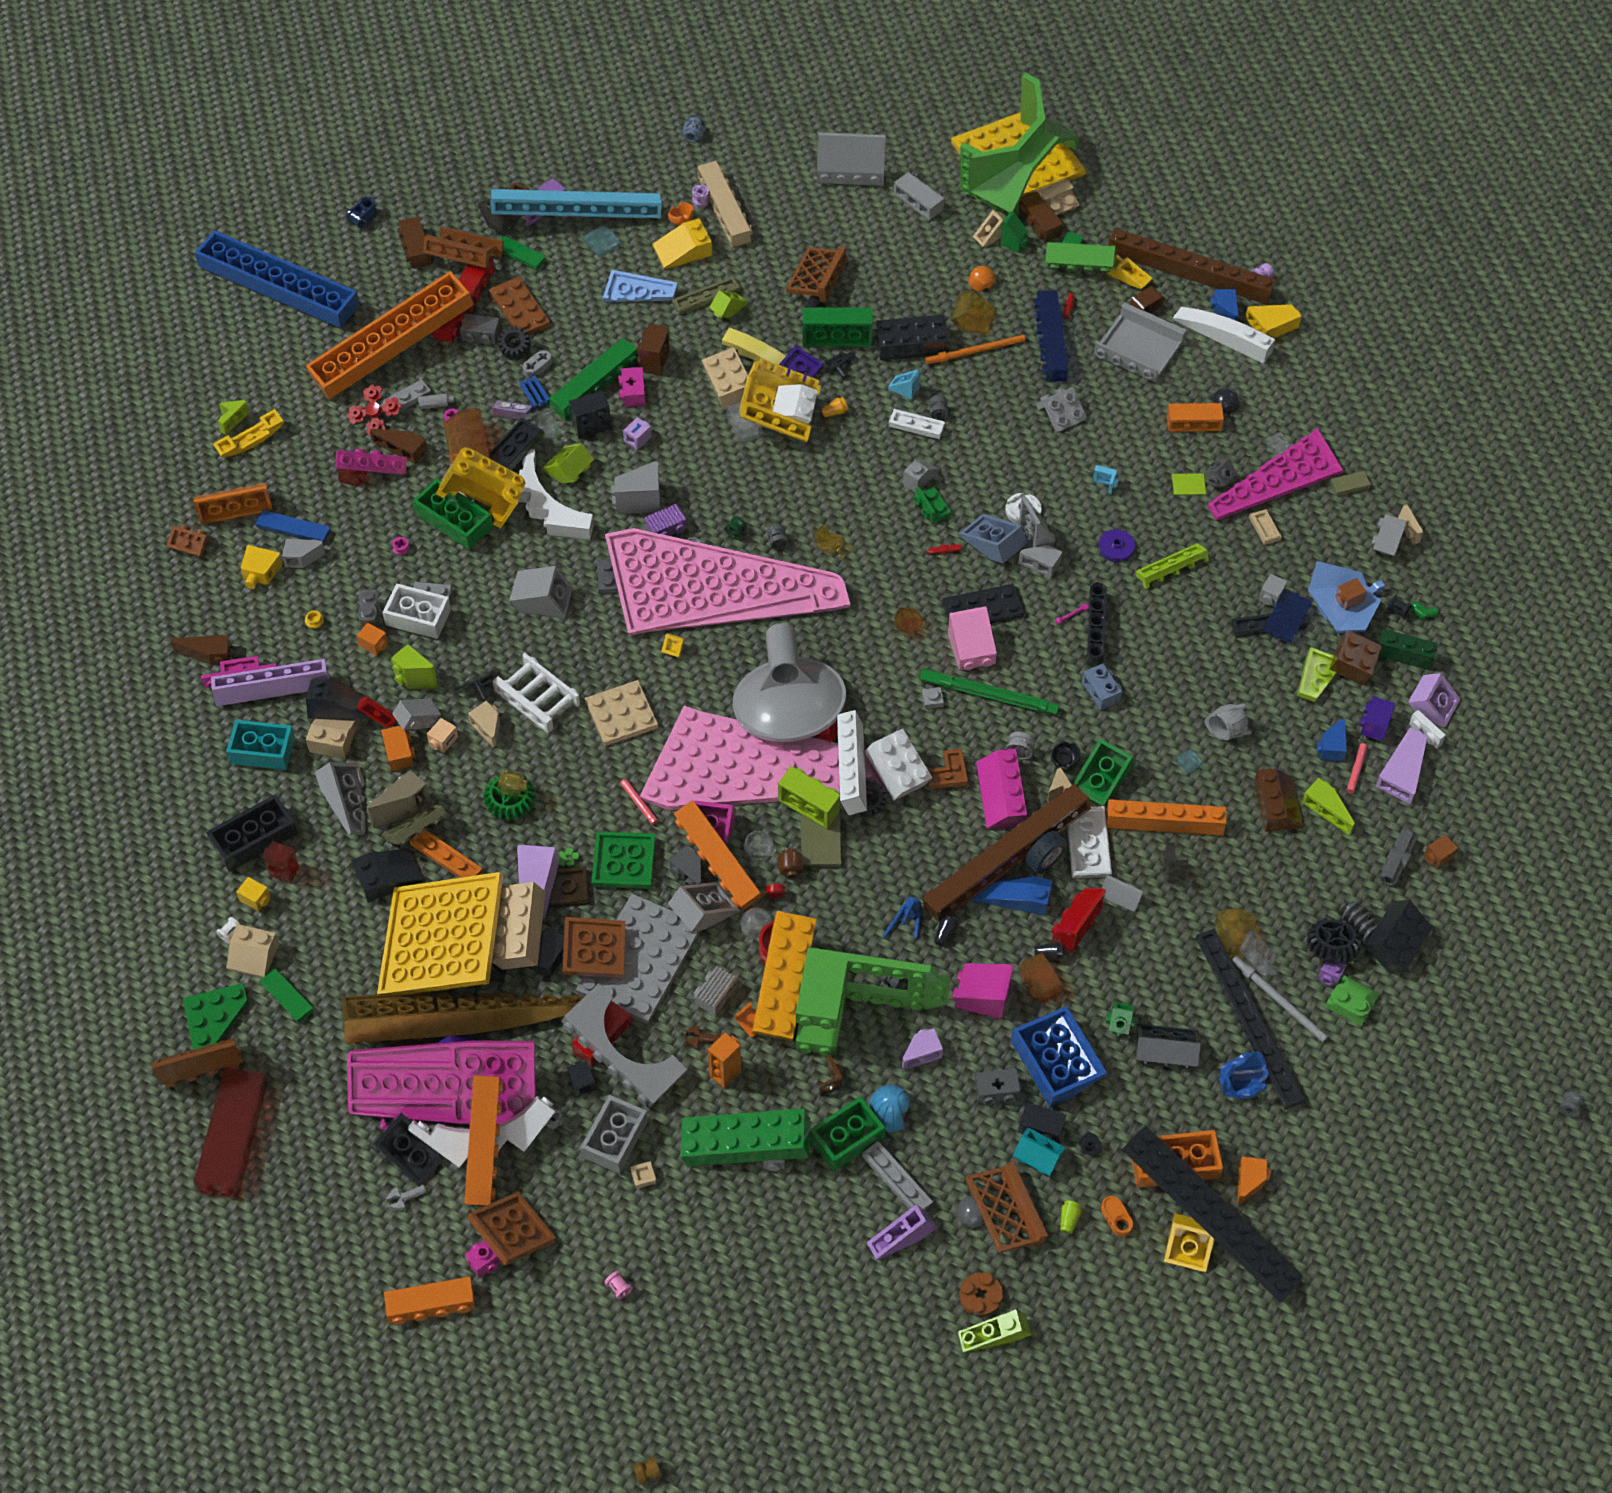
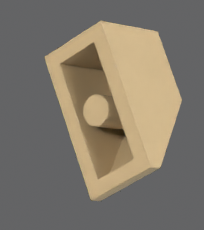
[973,210,1006,247]
[468,701,500,748]

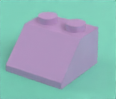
[1408,673,1460,727]

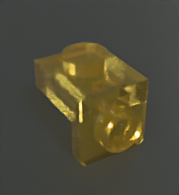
[813,524,845,553]

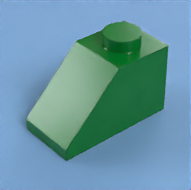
[1001,211,1029,253]

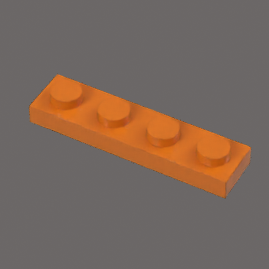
[410,830,483,878]

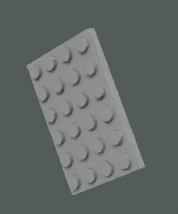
[576,894,701,1025]

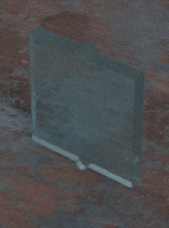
[582,225,621,257]

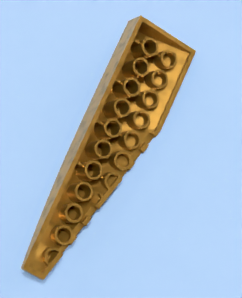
[341,991,585,1045]

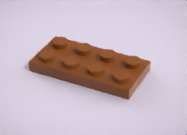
[488,277,550,336]

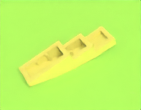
[722,327,786,369]

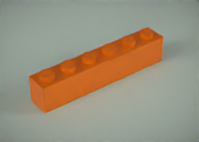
[1106,799,1226,835]
[674,800,763,910]
[464,1075,503,1205]

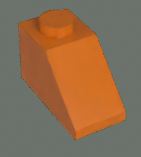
[1237,1157,1270,1204]

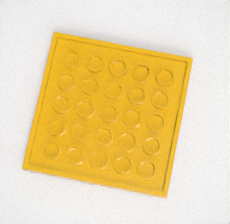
[951,112,1086,197]
[377,872,503,996]

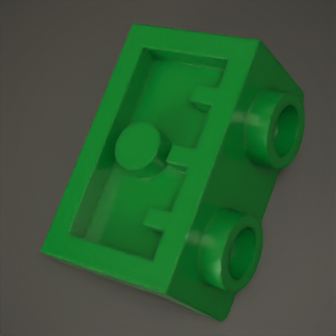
[914,486,951,524]

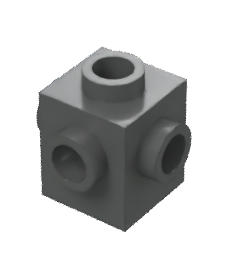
[1204,459,1237,487]

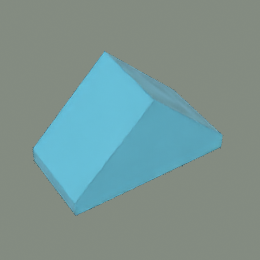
[888,369,921,399]

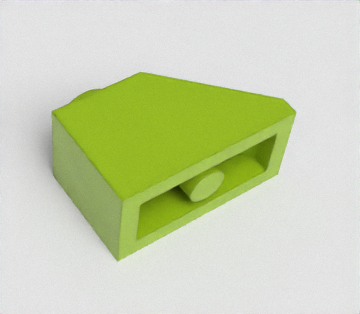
[709,290,749,319]

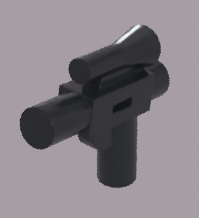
[825,351,855,380]

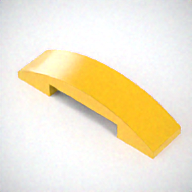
[213,409,284,457]

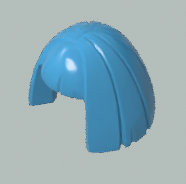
[868,1084,910,1133]

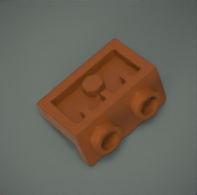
[166,525,212,557]

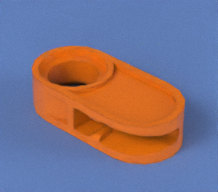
[1101,1196,1133,1237]

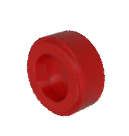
[766,884,786,898]

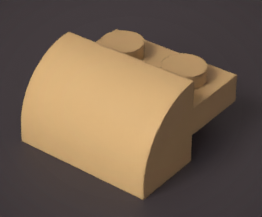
[1034,179,1079,216]

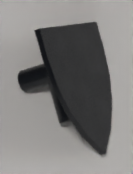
[455,667,495,701]

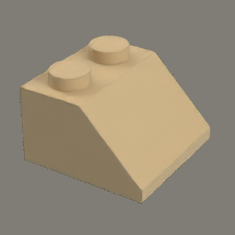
[227,924,279,978]

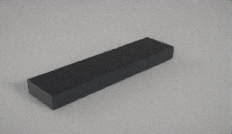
[1231,609,1308,638]

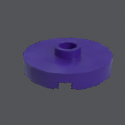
[1098,529,1135,562]

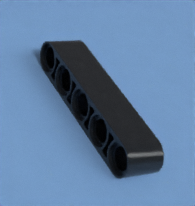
[1086,582,1107,667]

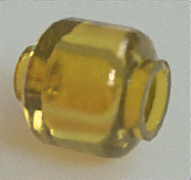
[497,769,527,797]

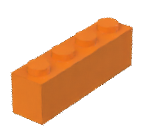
[384,1277,476,1325]

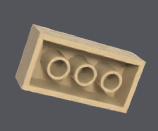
[492,882,545,970]

